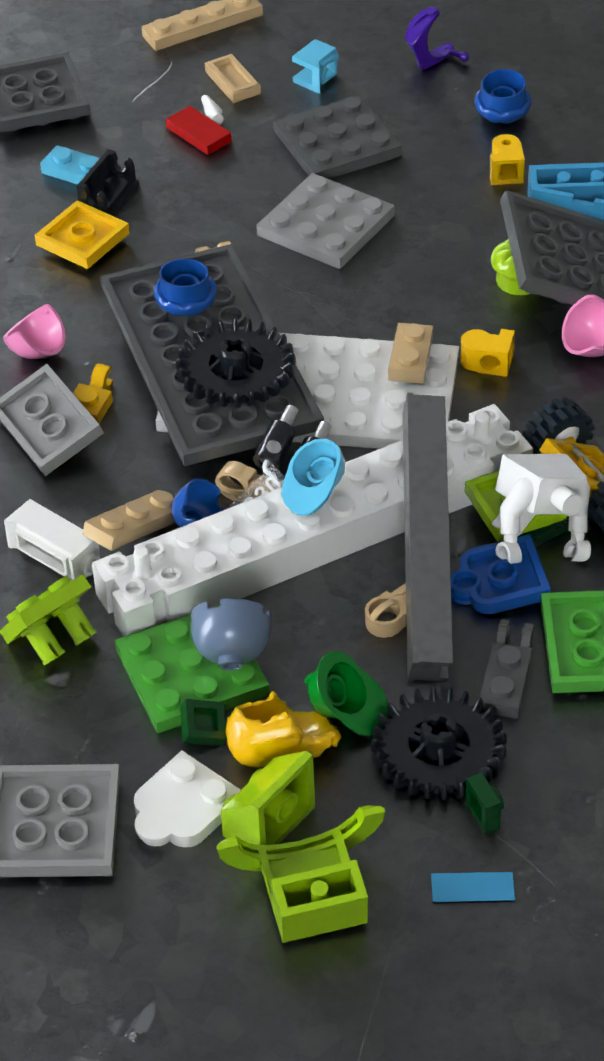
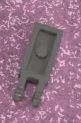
[479,619,534,719]

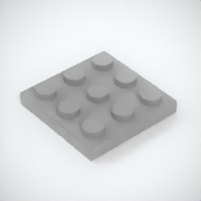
[256,173,395,269]
[0,764,121,877]

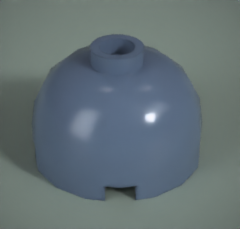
[191,598,271,671]

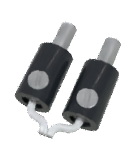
[253,405,332,488]

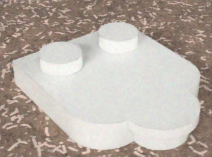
[134,750,241,847]

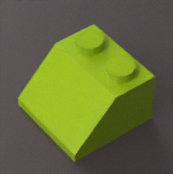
[220,751,315,845]

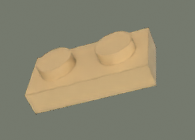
[388,323,433,384]

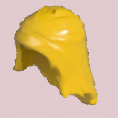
[226,691,341,768]

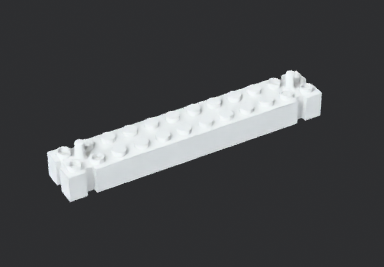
[92,404,533,637]

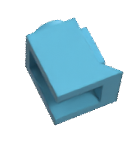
[292,39,339,94]

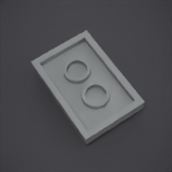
[0,364,104,476]

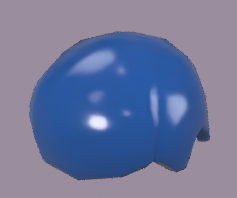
[171,478,227,528]

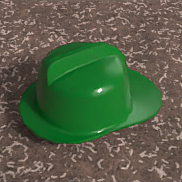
[304,650,389,737]

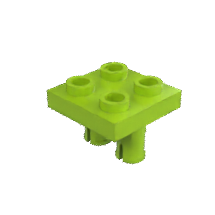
[0,574,97,666]

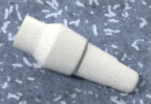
[201,95,224,125]

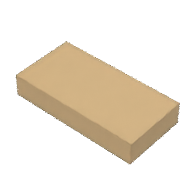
[205,54,261,103]

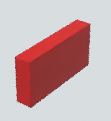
[166,106,232,155]

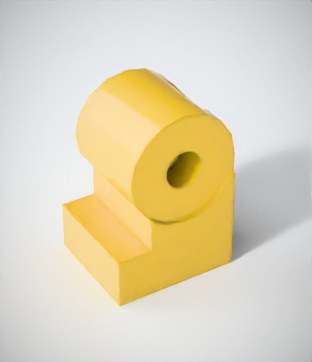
[490,134,525,186]
[460,329,515,377]

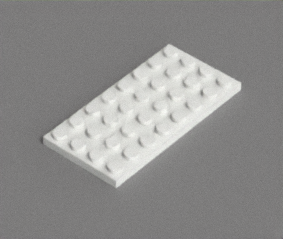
[156,333,459,449]

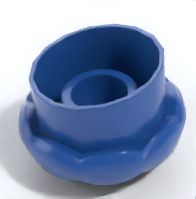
[474,69,531,124]
[154,259,217,317]

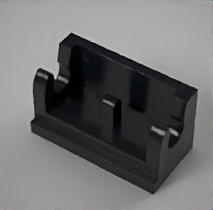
[76,149,139,216]

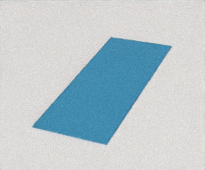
[431,872,515,902]

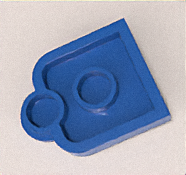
[451,534,551,614]

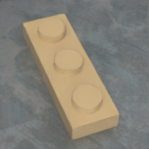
[83,490,175,551]

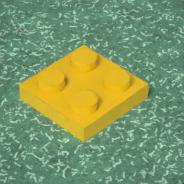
[35,200,130,269]

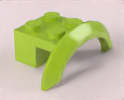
[216,805,386,943]

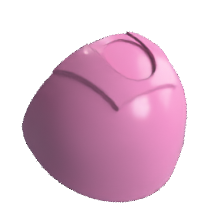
[562,294,604,357]
[3,304,66,359]

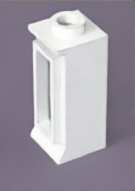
[4,499,100,580]

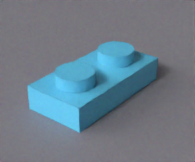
[40,145,100,184]

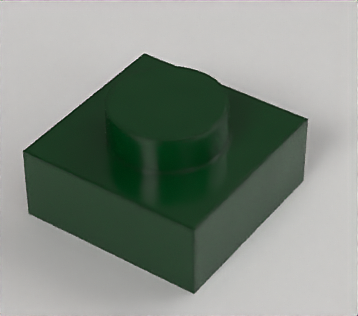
[180,699,227,746]
[466,772,504,834]

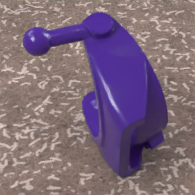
[405,7,469,70]

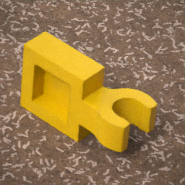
[73,363,113,424]

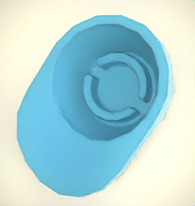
[281,438,346,516]

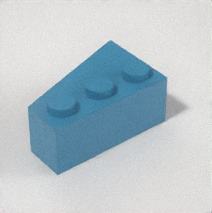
[527,162,604,220]

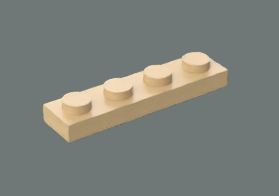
[141,0,263,51]

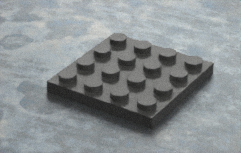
[500,190,604,305]

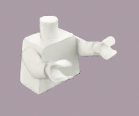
[495,454,591,564]

